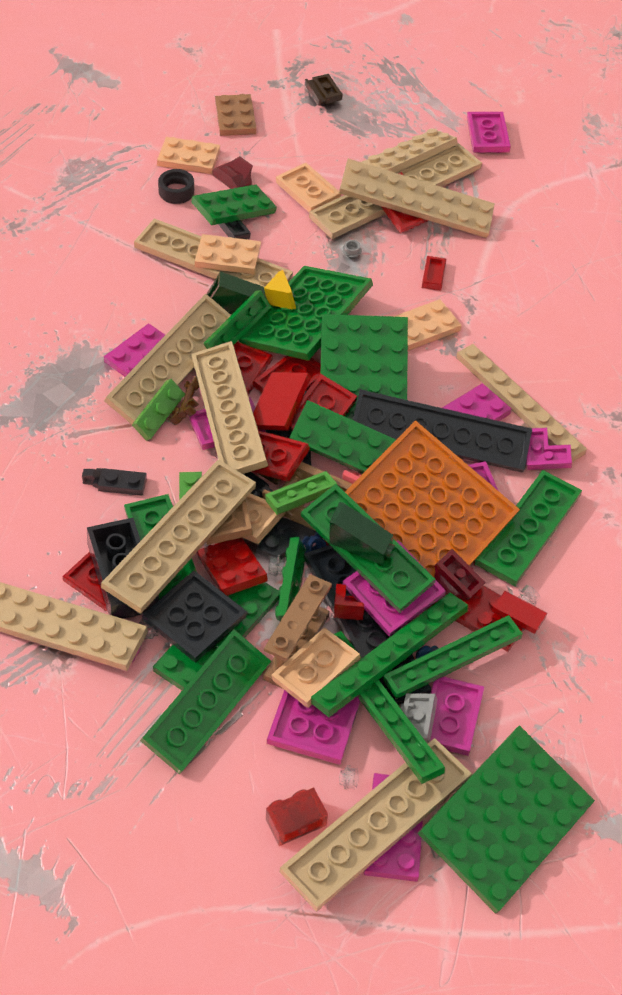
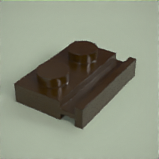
[305,74,343,106]

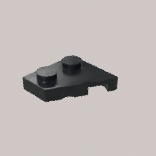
[256,517,316,562]

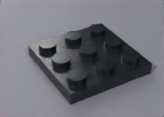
[142,570,247,663]

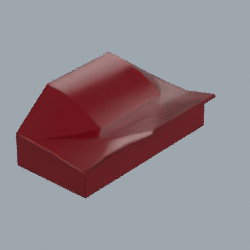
[212,156,253,189]
[434,549,486,600]

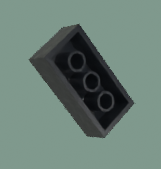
[87,518,159,619]

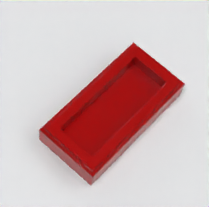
[421,256,447,291]
[492,591,547,634]

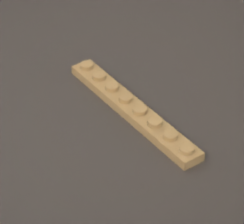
[456,344,587,462]

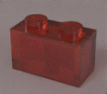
[265,787,328,846]

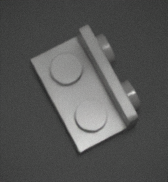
[400,694,438,743]

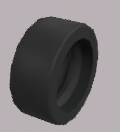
[158,169,195,204]

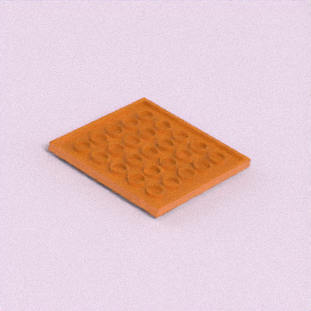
[345,420,520,606]

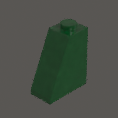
[207,271,267,314]
[330,502,395,565]

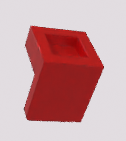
[334,584,364,620]

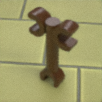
[168,376,200,425]

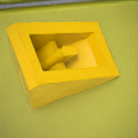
[264,270,296,310]

